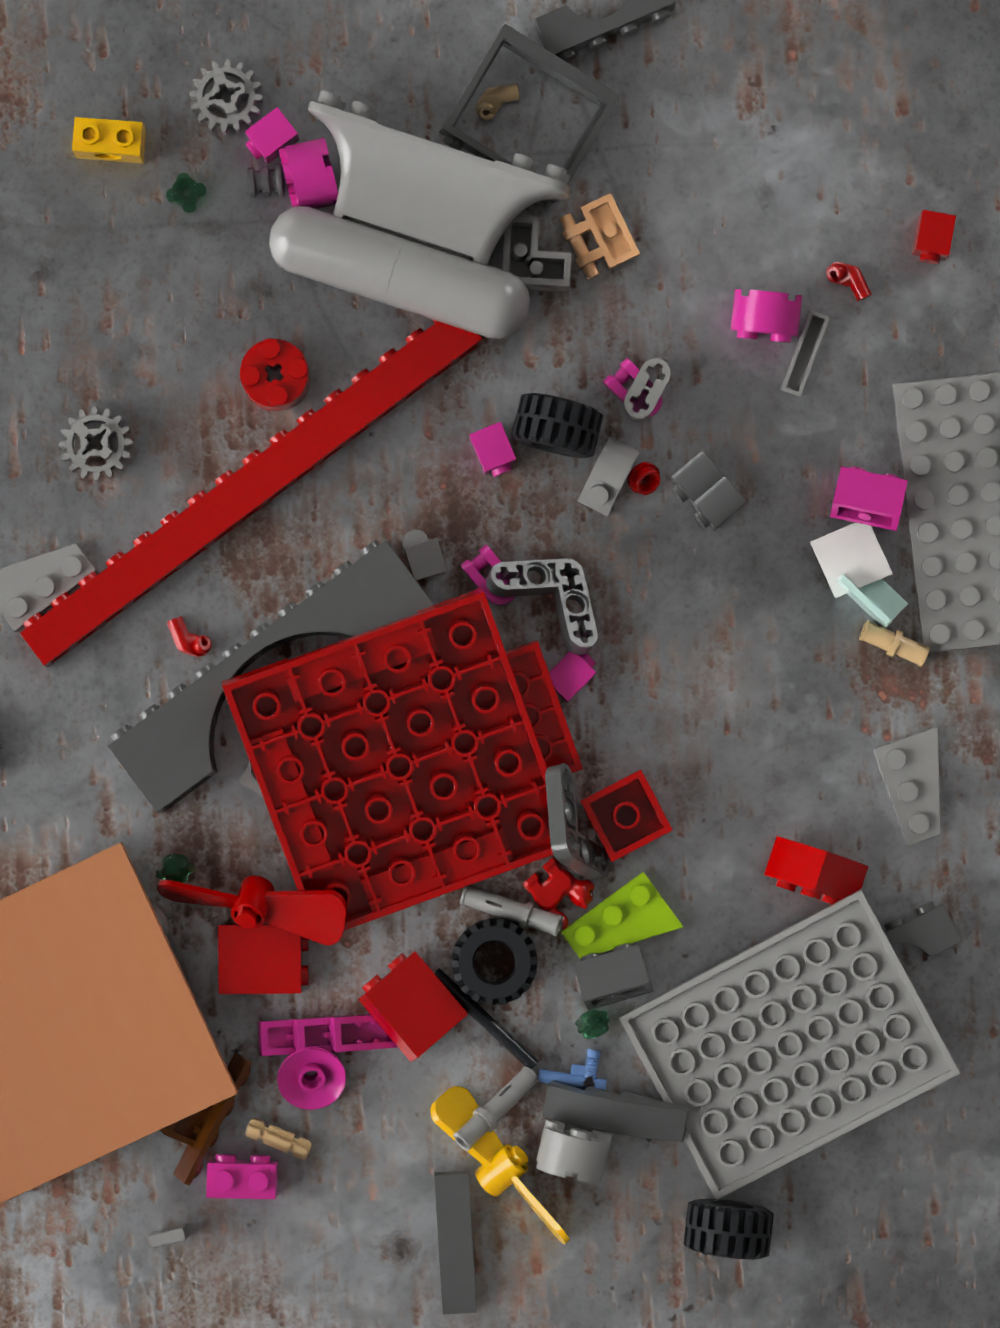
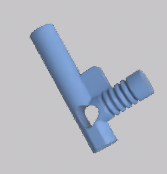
[538,1049,607,1090]

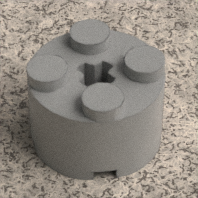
[535,1119,612,1184]

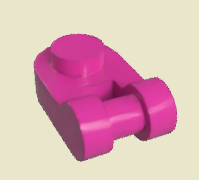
[602,358,662,418]
[460,544,516,606]

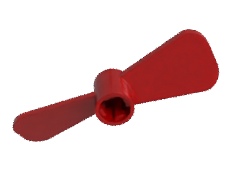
[157,875,347,946]

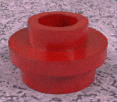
[627,462,661,495]

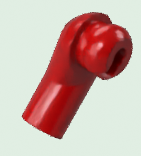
[826,262,872,302]
[166,616,212,657]

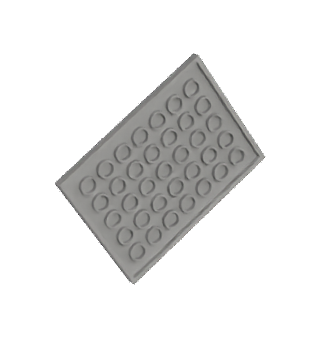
[619,889,960,1200]

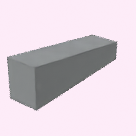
[781,310,830,397]

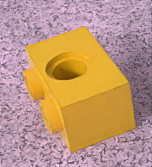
[72,117,147,164]

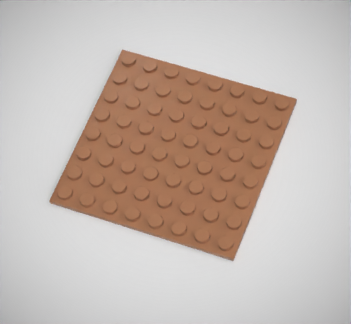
[0,842,239,1204]

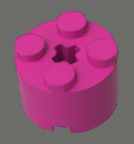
[278,137,338,209]
[730,289,802,343]

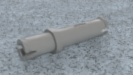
[460,885,563,937]
[453,1066,539,1151]

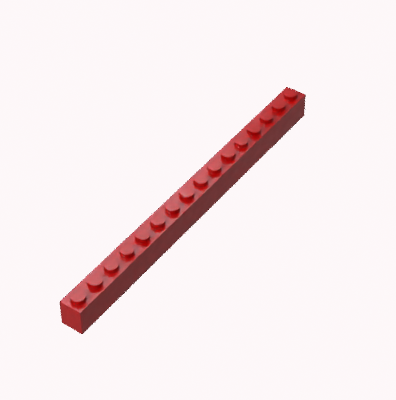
[20,319,482,667]

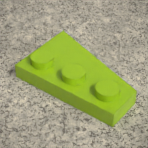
[560,872,683,959]

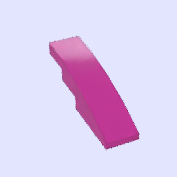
[257,1014,398,1056]

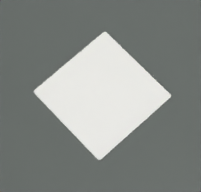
[810,522,892,598]

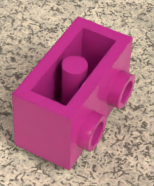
[830,466,908,531]
[206,1154,279,1199]

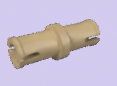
[859,620,930,667]

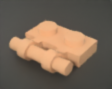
[559,193,640,280]

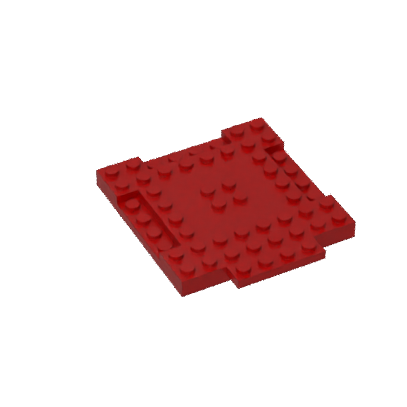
[222,588,583,931]

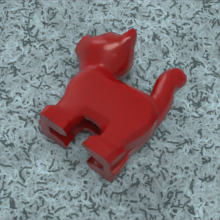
[522,856,595,929]

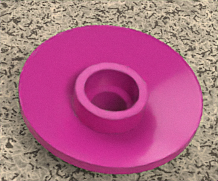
[277,1048,346,1110]

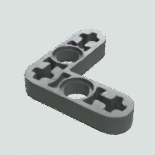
[486,558,598,655]
[545,763,610,880]

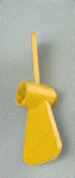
[430,1086,570,1244]

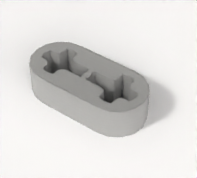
[623,358,671,420]

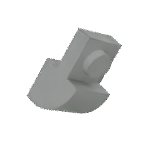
[577,436,640,516]

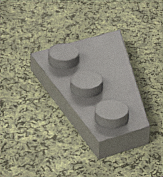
[0,543,97,632]
[872,726,941,846]

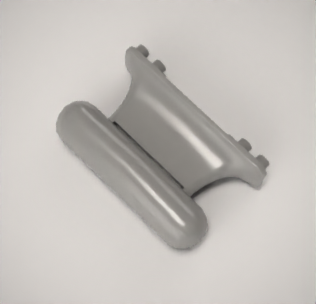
[269,91,572,339]

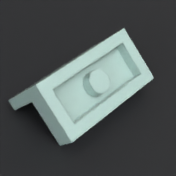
[836,574,908,628]

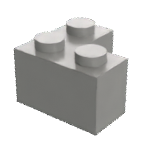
[502,216,572,293]

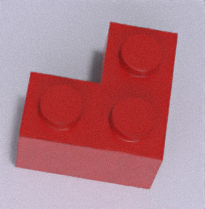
[764,836,869,904]

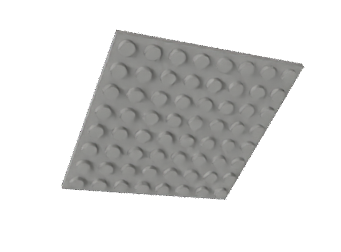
[893,372,1000,653]

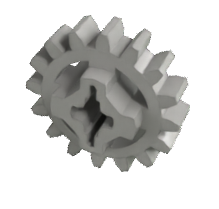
[189,59,263,135]
[58,406,134,481]

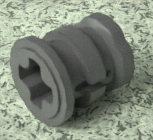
[248,163,285,198]

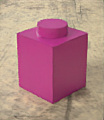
[245,107,300,164]
[469,421,516,478]
[549,651,597,703]

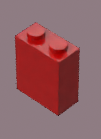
[218,924,309,994]
[358,951,468,1062]

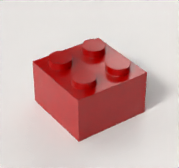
[579,769,673,862]

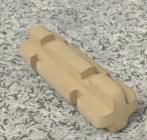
[245,1118,312,1160]

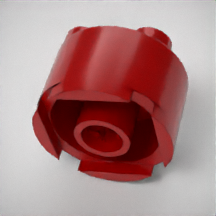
[240,338,310,411]

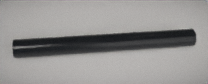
[434,968,539,1070]

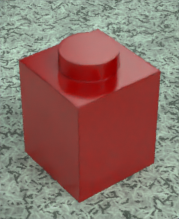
[912,210,956,264]

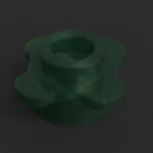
[166,173,207,213]
[156,854,195,883]
[575,1009,610,1039]

